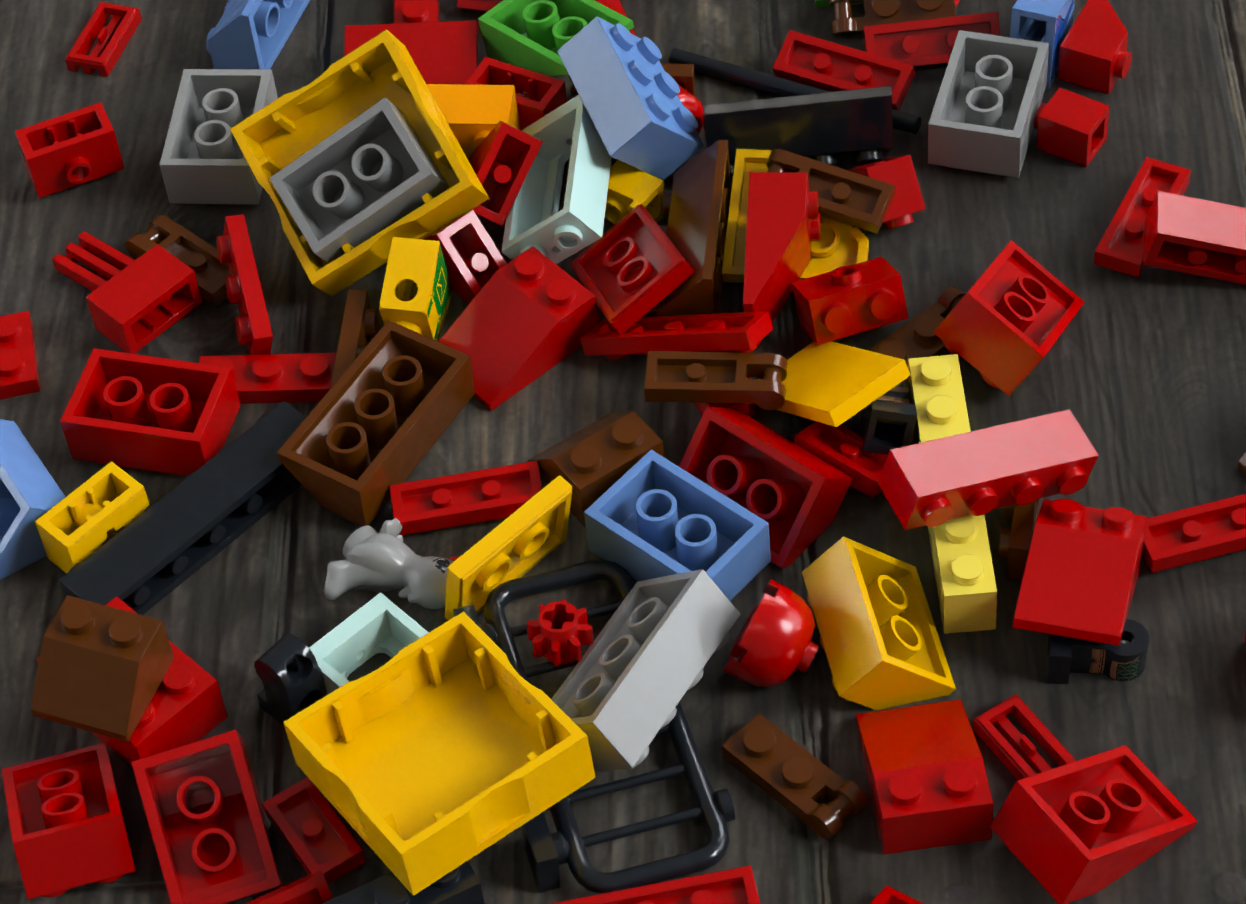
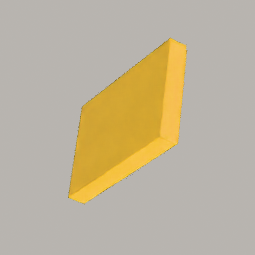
[777,341,910,427]
[445,475,572,621]

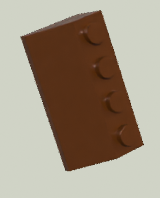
[649,140,731,317]
[277,320,475,527]

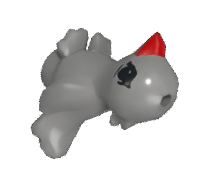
[323,518,460,609]

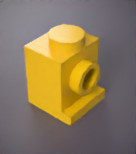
[605,160,665,224]

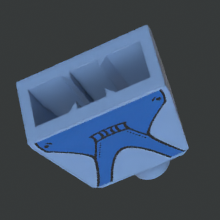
[1010,0,1075,90]

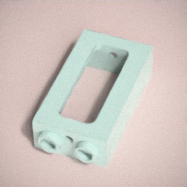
[501,95,612,264]
[309,592,429,695]

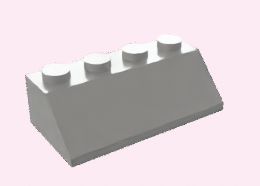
[551,569,740,772]

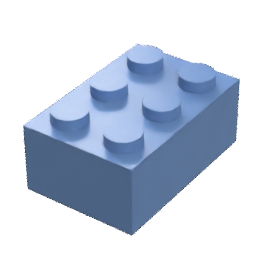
[557,17,704,180]
[584,449,771,601]

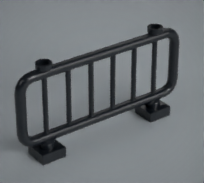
[453,560,735,894]

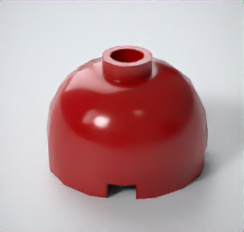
[722,579,819,687]

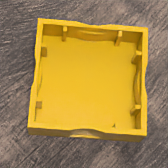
[230,30,489,296]
[283,612,596,896]

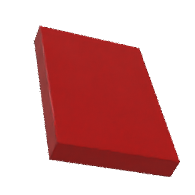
[344,20,479,85]
[570,204,695,335]

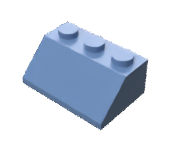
[206,0,310,69]
[0,419,65,580]

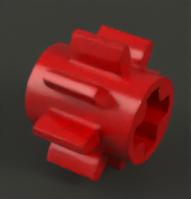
[527,599,594,667]

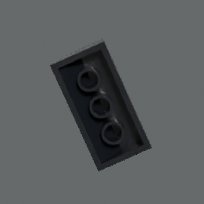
[702,86,893,176]

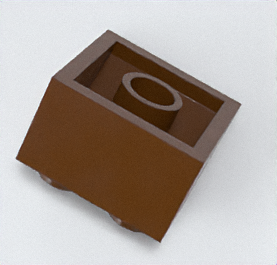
[528,411,664,527]
[30,595,174,742]

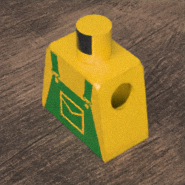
[379,237,453,341]

